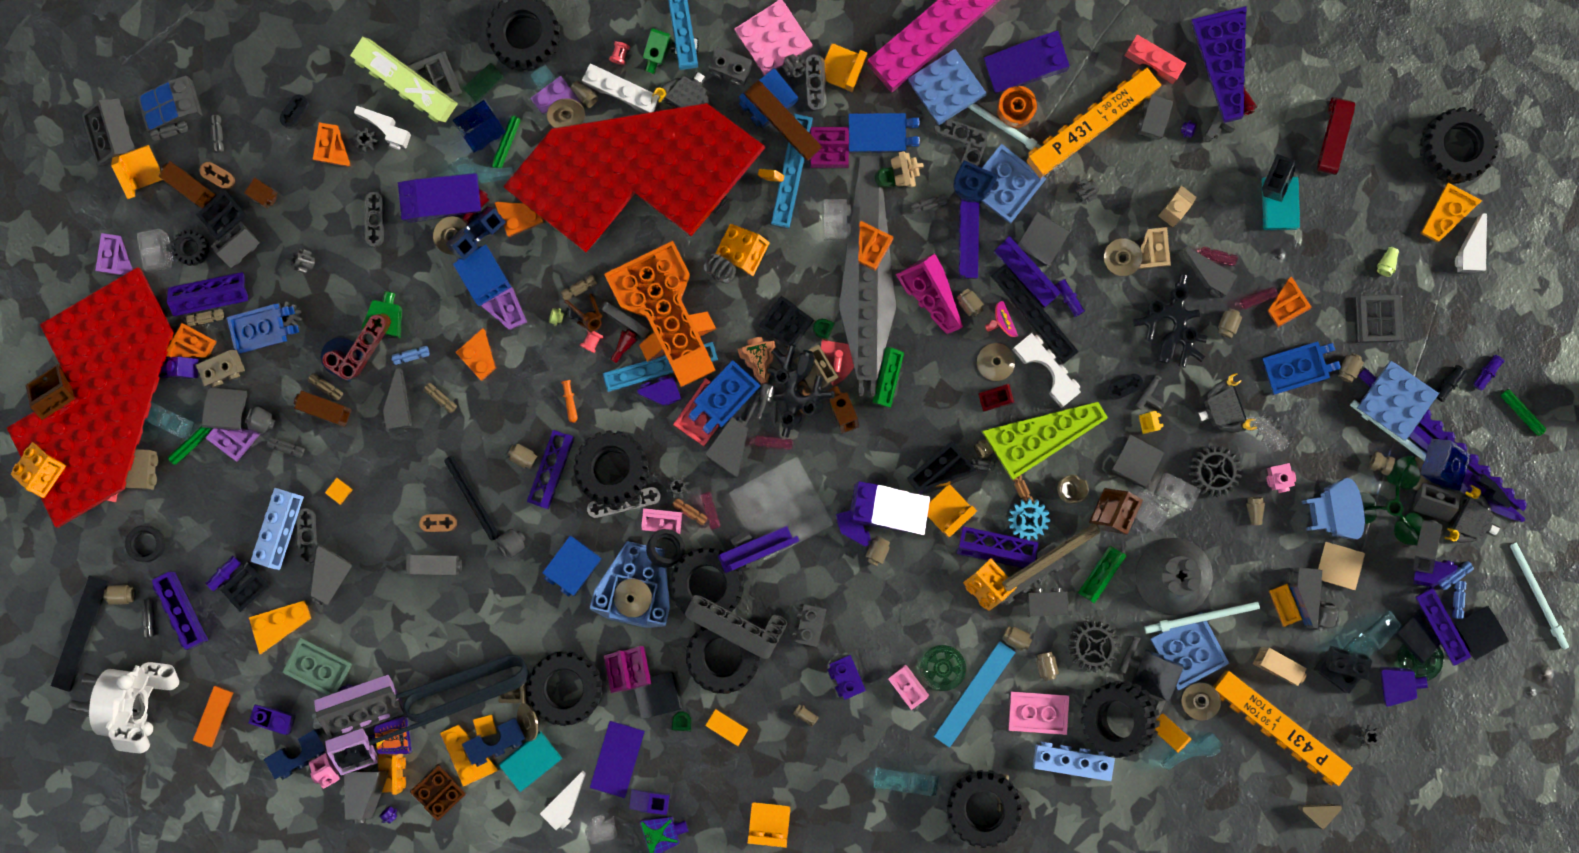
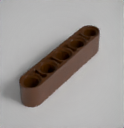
[744,80,822,161]

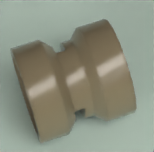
[1369,451,1395,476]

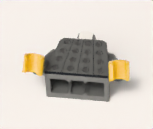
[652,72,709,109]
[1197,373,1257,433]
[1445,485,1500,543]

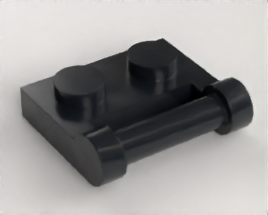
[218,561,270,612]

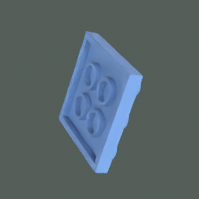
[907,49,986,125]
[981,144,1046,224]
[1357,361,1439,441]
[1150,612,1229,691]

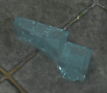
[452,157,514,184]
[145,402,195,440]
[1343,611,1401,657]
[1161,732,1223,770]
[874,768,938,796]

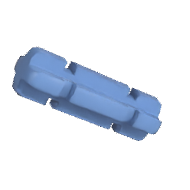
[392,346,430,365]
[1439,561,1474,590]
[1452,581,1467,619]

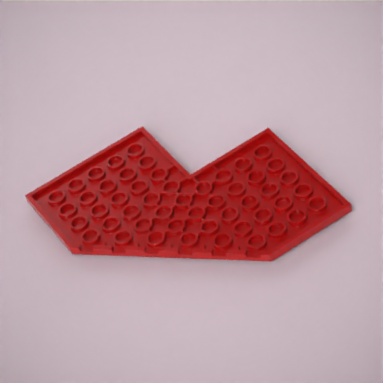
[503,103,765,252]
[7,267,174,528]

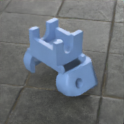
[1302,478,1365,540]

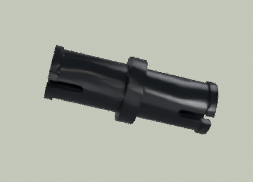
[1436,365,1466,402]

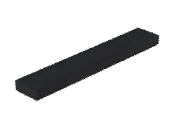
[990,264,1079,364]
[51,575,109,692]

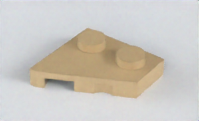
[1139,227,1171,269]

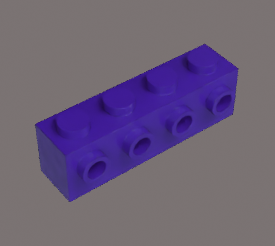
[151,572,209,650]

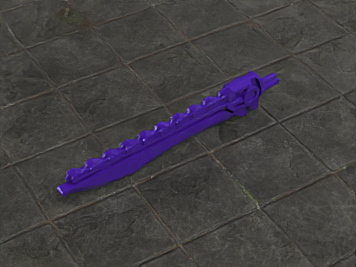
[1358,367,1527,522]

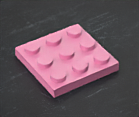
[734,0,813,76]

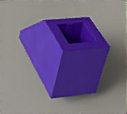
[158,357,199,379]
[637,375,682,406]
[835,511,871,547]
[1413,560,1458,588]
[248,704,296,735]
[629,789,670,815]

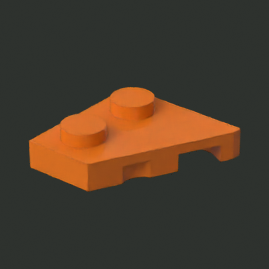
[313,122,350,167]
[495,202,544,237]
[858,221,894,271]
[1268,277,1311,327]
[166,323,217,358]
[456,328,496,381]

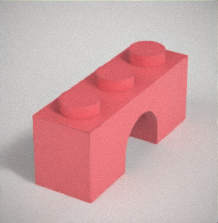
[1124,35,1186,84]

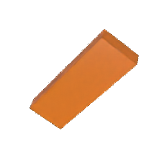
[193,686,234,747]

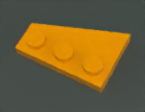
[1420,183,1482,242]
[249,600,311,655]
[440,725,499,786]

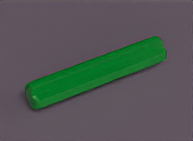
[491,116,520,170]
[1501,389,1546,436]
[168,426,214,465]

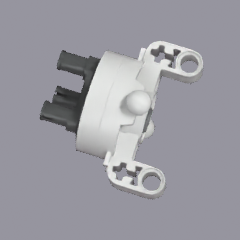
[68,662,180,753]

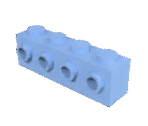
[251,488,304,570]
[1032,741,1115,781]

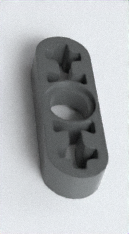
[805,54,827,110]
[365,192,384,248]
[600,301,651,339]
[297,508,317,564]

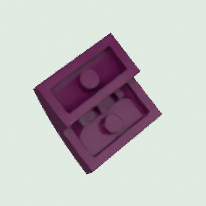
[811,127,849,168]
[604,646,651,693]

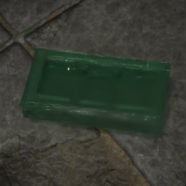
[463,63,504,103]

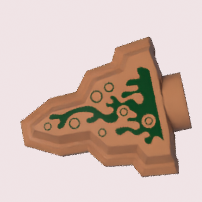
[737,337,775,384]

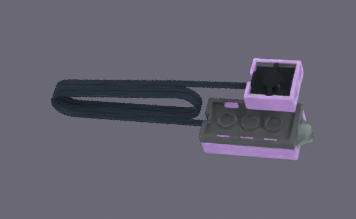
[312,655,529,775]

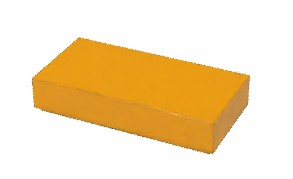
[1269,584,1302,627]
[705,709,748,746]
[1155,713,1192,753]

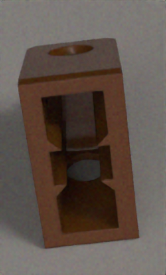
[829,386,859,434]

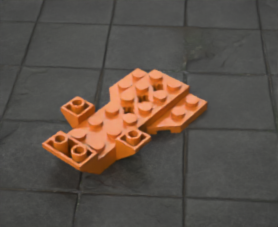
[604,241,716,387]

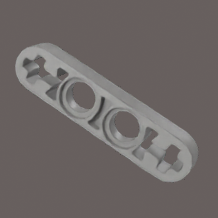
[587,487,661,518]

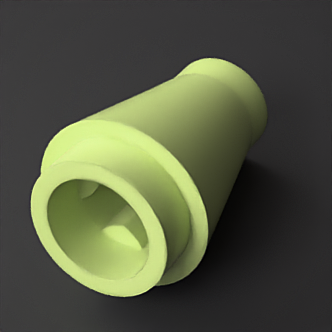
[1377,247,1399,277]

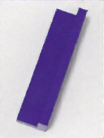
[959,199,979,279]
[993,236,1061,308]
[167,272,248,316]
[527,430,575,510]
[718,526,800,574]
[956,526,1038,568]
[1415,587,1471,666]

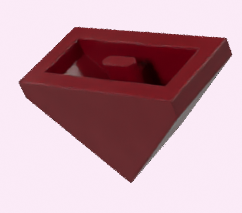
[978,384,1014,412]

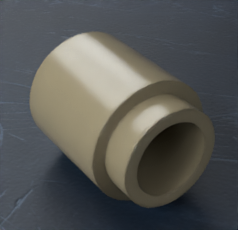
[957,288,984,317]
[1218,309,1242,338]
[1338,353,1364,383]
[507,444,537,469]
[865,536,890,566]
[104,585,135,605]
[1002,626,1032,651]
[1036,651,1059,681]

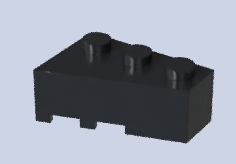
[907,441,977,495]

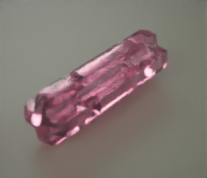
[1200,246,1238,266]
[1241,287,1278,309]
[755,435,793,450]
[701,492,721,530]

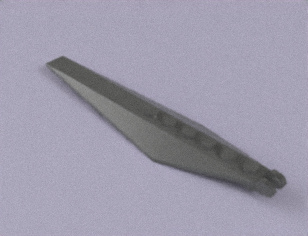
[839,156,896,396]

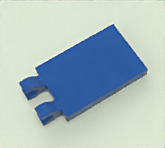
[849,113,919,153]
[227,304,299,354]
[1262,342,1341,395]
[688,360,761,434]

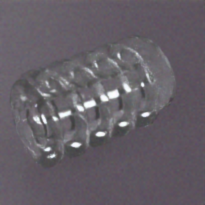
[1250,412,1294,453]

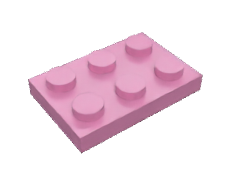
[1008,691,1069,735]

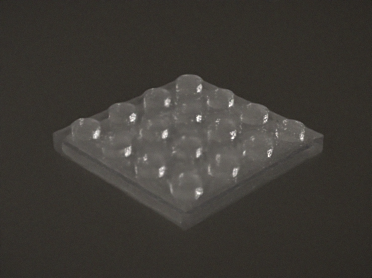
[730,457,833,561]

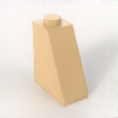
[1158,186,1196,227]
[1253,647,1307,686]

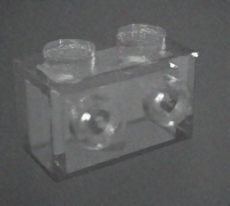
[823,199,851,240]
[137,228,173,273]
[1154,472,1201,513]
[1135,490,1171,533]
[585,814,617,844]

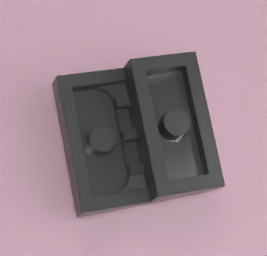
[1018,212,1070,266]
[202,388,248,430]
[1111,435,1164,489]

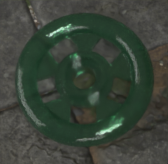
[1398,644,1444,681]
[920,645,966,691]

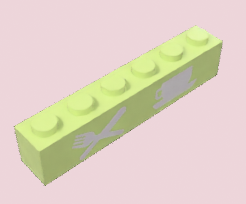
[350,37,458,123]

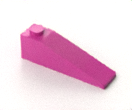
[896,253,963,334]

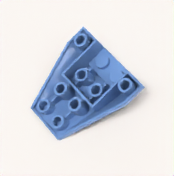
[590,541,670,628]

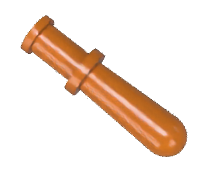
[561,380,578,423]

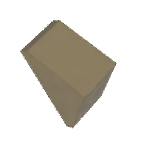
[499,683,529,703]
[1298,804,1342,830]

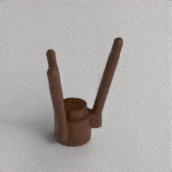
[564,294,603,333]

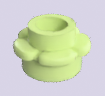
[549,308,564,326]

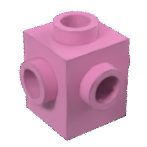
[1266,463,1296,493]
[309,753,340,789]

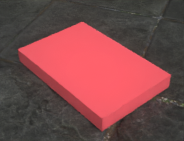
[673,378,719,447]

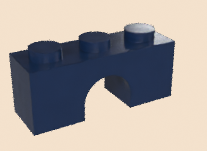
[446,206,506,260]
[461,718,525,767]
[264,729,326,780]

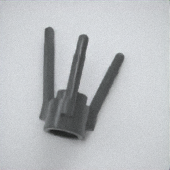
[744,384,777,424]

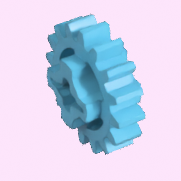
[1008,498,1050,540]

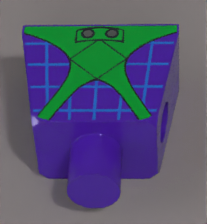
[640,816,689,853]

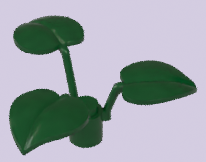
[1360,456,1424,546]

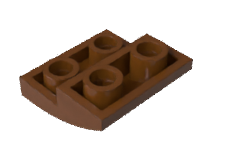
[410,764,466,821]

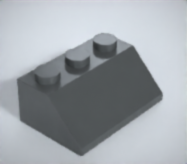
[81,99,134,167]

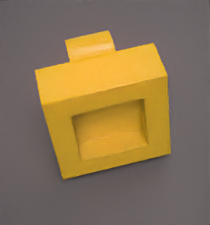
[1139,411,1164,434]

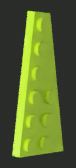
[981,402,1108,480]

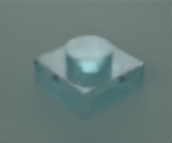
[530,64,556,90]

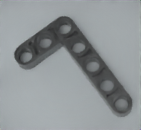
[685,595,787,659]

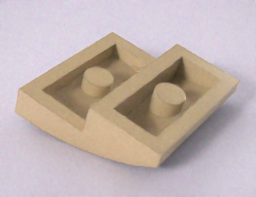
[1318,542,1365,590]

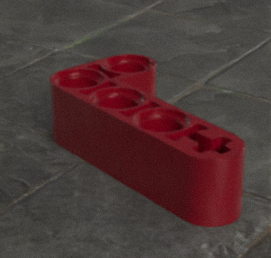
[1317,97,1355,175]
[323,313,391,380]

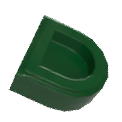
[875,167,896,188]
[813,318,835,341]
[671,711,692,732]

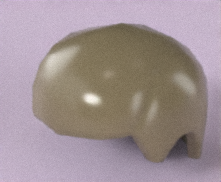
[1057,475,1089,504]

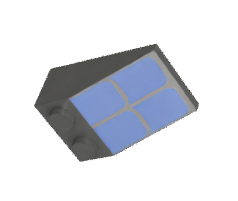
[137,76,203,133]
[1287,567,1323,628]

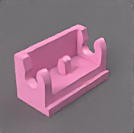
[641,509,683,534]
[888,664,929,710]

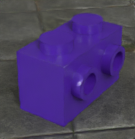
[827,655,866,700]

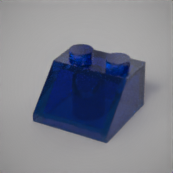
[453,100,506,153]
[1421,439,1471,491]

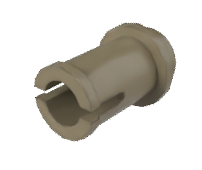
[793,704,819,727]

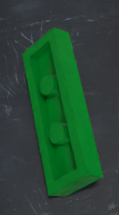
[872,347,904,408]
[1078,546,1126,604]

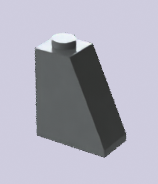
[705,417,748,478]
[1413,520,1443,574]
[310,544,352,605]
[406,555,462,575]
[344,771,388,823]

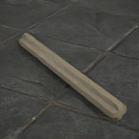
[1002,524,1100,591]

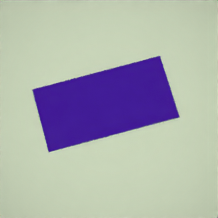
[590,721,645,798]

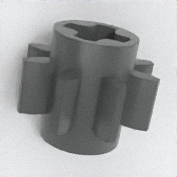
[782,54,806,78]
[353,128,378,153]
[1075,178,1099,202]
[291,249,315,273]
[667,476,690,498]
[1356,725,1383,749]

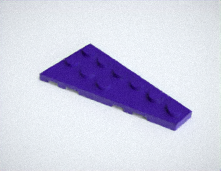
[1191,6,1247,123]

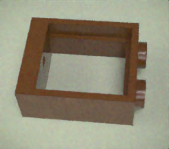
[158,161,216,208]
[26,364,75,420]
[294,390,352,427]
[1089,488,1143,535]

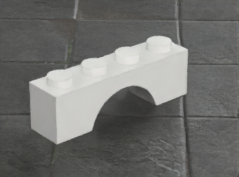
[582,64,660,113]
[1012,333,1081,408]

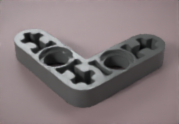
[934,119,987,168]

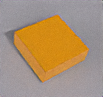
[758,169,784,182]
[325,478,353,505]
[473,714,497,738]

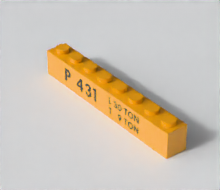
[1026,68,1161,179]
[1213,670,1353,786]

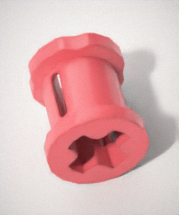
[609,41,631,65]
[579,330,603,353]

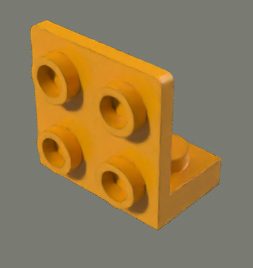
[818,44,867,92]
[111,145,163,199]
[715,224,770,276]
[11,442,66,498]
[927,485,977,538]
[963,559,1017,611]
[378,754,406,795]
[748,802,790,848]

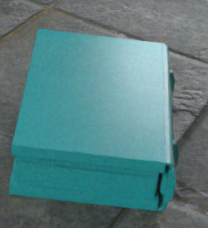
[1261,177,1300,230]
[499,731,563,792]

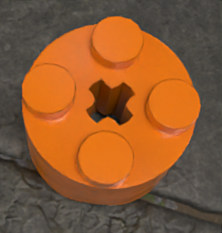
[997,86,1037,129]

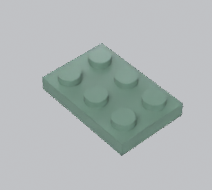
[282,638,353,695]

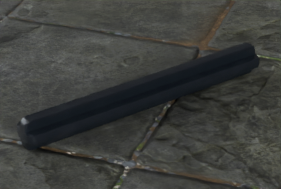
[444,456,500,541]

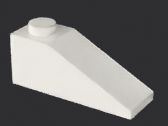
[1455,214,1487,273]
[540,771,586,830]

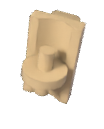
[891,151,924,188]

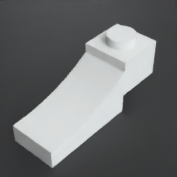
[354,106,411,150]

